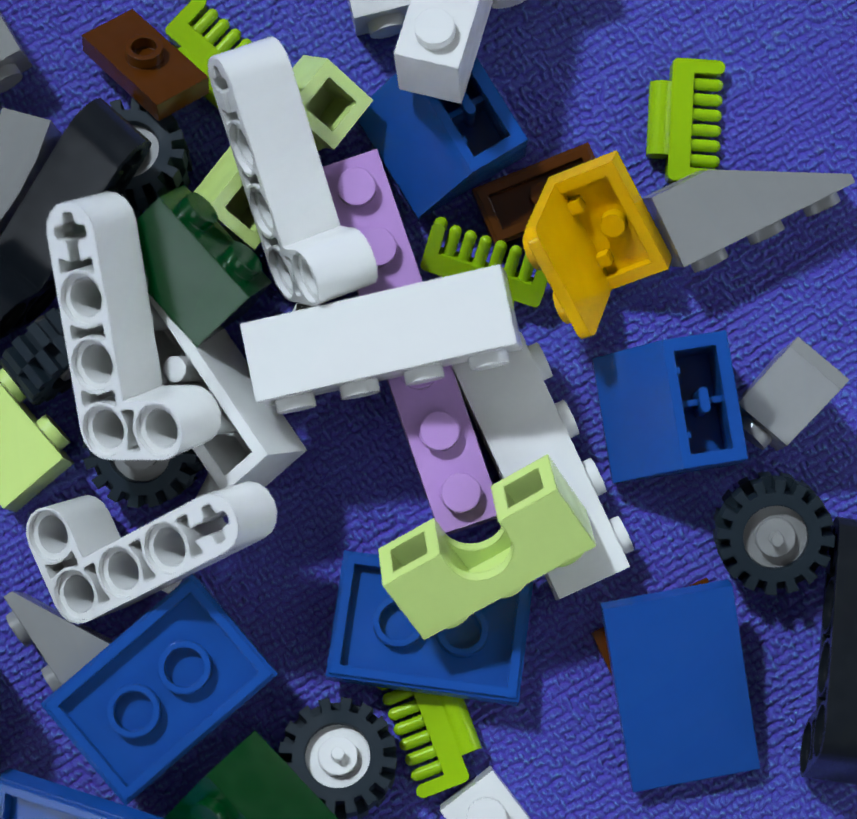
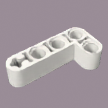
[208,36,378,307]
[46,191,221,460]
[26,481,277,624]

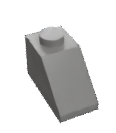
[738,337,849,451]

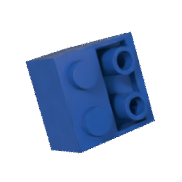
[357,57,528,220]
[592,330,748,484]

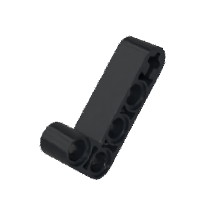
[0,98,152,339]
[800,516,857,785]

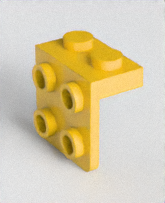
[523,150,672,339]

